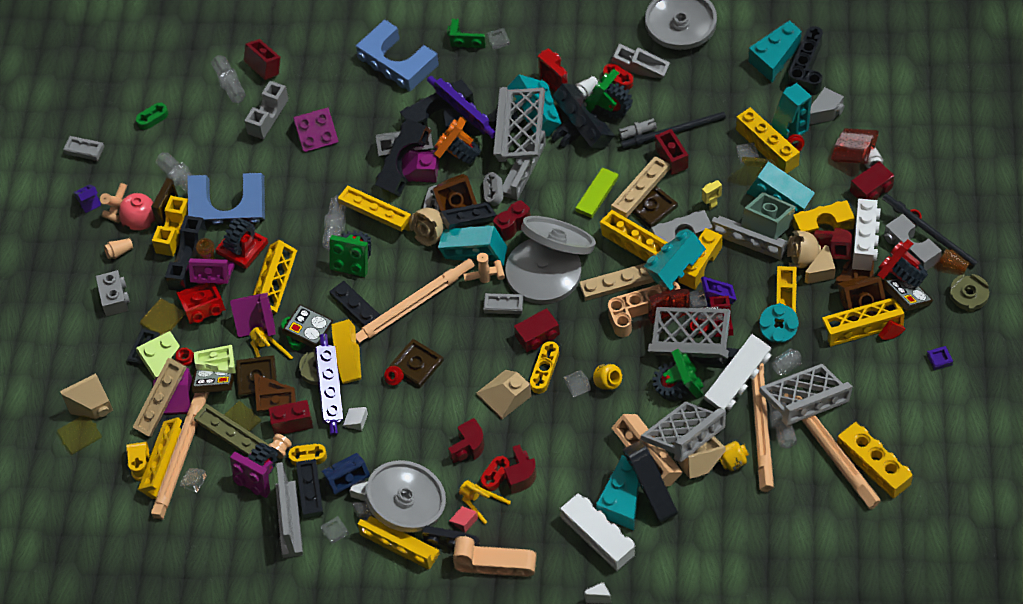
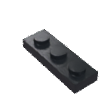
[440,202,497,229]
[329,281,380,327]
[296,459,324,518]

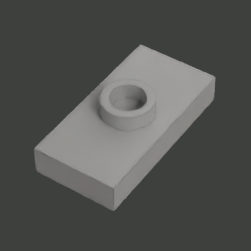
[63,136,104,161]
[484,293,524,314]

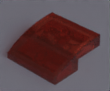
[831,128,879,164]
[648,289,690,324]

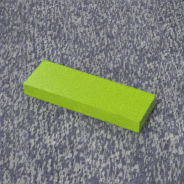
[576,167,619,218]

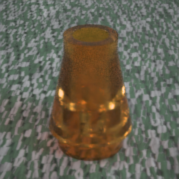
[196,238,215,259]
[939,248,969,273]

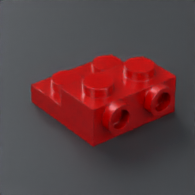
[538,48,568,92]
[177,283,226,324]

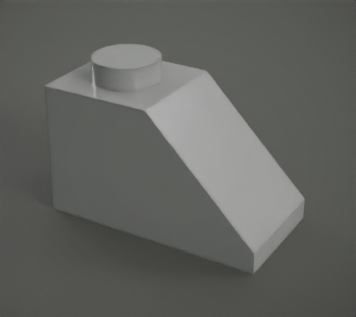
[809,88,845,125]

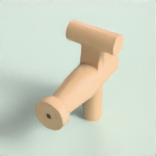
[100,183,127,223]
[463,253,505,283]

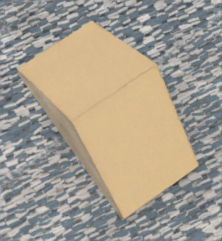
[805,245,835,284]

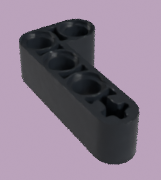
[788,26,823,95]
[622,440,678,523]

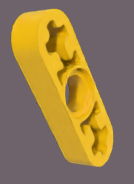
[530,341,559,394]

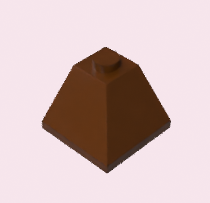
[432,174,477,212]
[837,277,888,321]

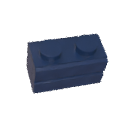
[322,453,370,494]

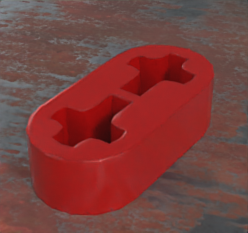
[603,64,633,90]
[481,456,510,492]

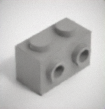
[96,270,130,316]

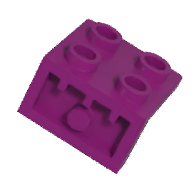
[293,107,338,152]
[189,259,235,285]
[230,292,276,337]

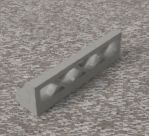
[503,131,546,200]
[712,216,788,260]

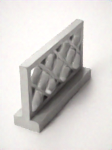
[493,87,545,162]
[648,307,731,358]
[759,364,853,426]
[641,401,726,462]
[275,462,303,558]

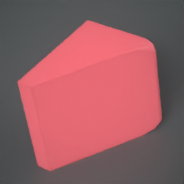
[449,506,478,533]

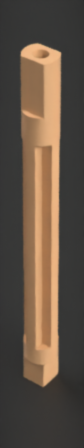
[356,258,475,344]
[751,363,774,492]
[151,392,209,519]
[784,393,881,509]

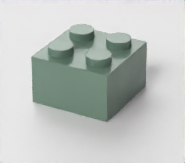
[741,192,796,240]

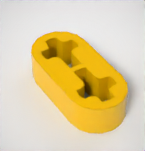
[288,444,327,466]

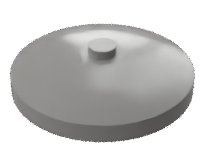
[645,0,717,50]
[521,216,596,254]
[505,239,581,304]
[365,461,446,532]

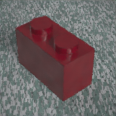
[244,39,281,79]
[655,129,689,175]
[850,161,895,200]
[514,308,560,352]
[269,400,313,435]

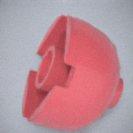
[119,193,155,230]

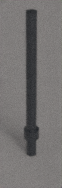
[621,111,726,149]
[882,193,978,268]

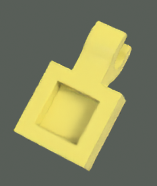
[702,180,722,209]

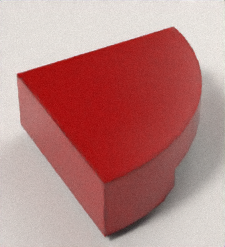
[878,320,906,340]

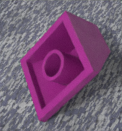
[402,150,440,182]
[153,368,193,415]

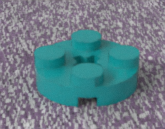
[759,303,799,343]

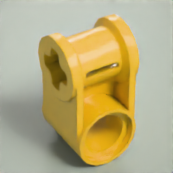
[126,441,150,481]

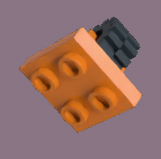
[434,116,481,164]

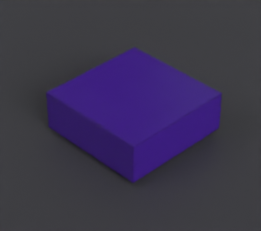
[927,346,953,371]

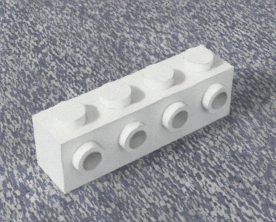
[852,199,880,271]
[704,334,772,411]
[560,493,635,570]

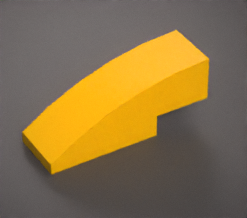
[776,266,797,322]
[331,319,361,384]

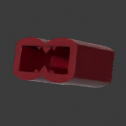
[493,200,531,242]

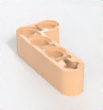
[608,282,680,337]
[453,536,537,576]

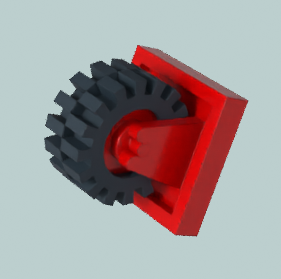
[215,218,268,269]
[877,239,928,287]

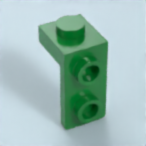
[447,19,486,48]

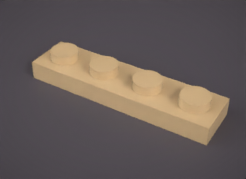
[611,156,670,218]
[579,263,655,301]
[133,358,187,437]

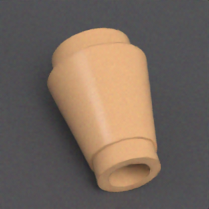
[104,238,133,259]

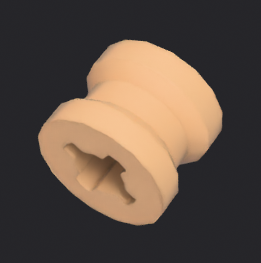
[268,434,292,458]

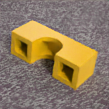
[152,196,188,256]
[792,200,855,235]
[678,228,722,290]

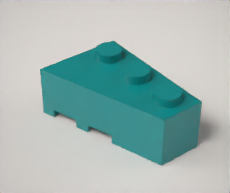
[748,20,802,83]
[507,74,561,137]
[771,83,812,140]
[746,161,815,214]
[438,225,508,266]
[643,229,706,291]
[596,455,640,531]

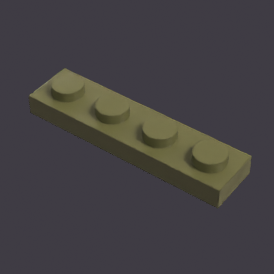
[194,404,269,456]

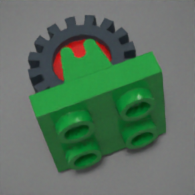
[585,69,633,119]
[329,231,371,277]
[653,349,704,401]

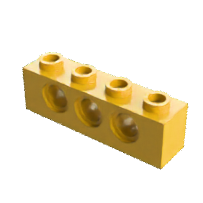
[736,107,800,173]
[600,210,668,262]
[837,422,913,499]

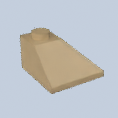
[476,370,531,419]
[60,374,113,419]
[672,437,726,478]

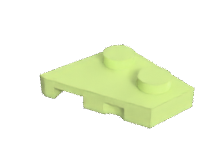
[136,331,180,379]
[194,345,236,374]

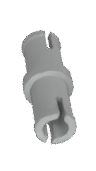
[619,118,657,140]

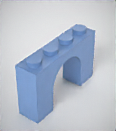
[356,20,439,91]
[188,173,265,225]

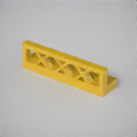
[338,185,411,231]
[253,240,297,314]
[822,298,904,347]
[138,417,182,499]
[358,515,440,570]

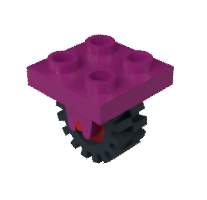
[230,443,278,498]

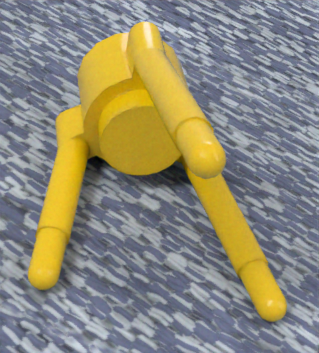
[249,327,293,359]
[459,480,511,524]

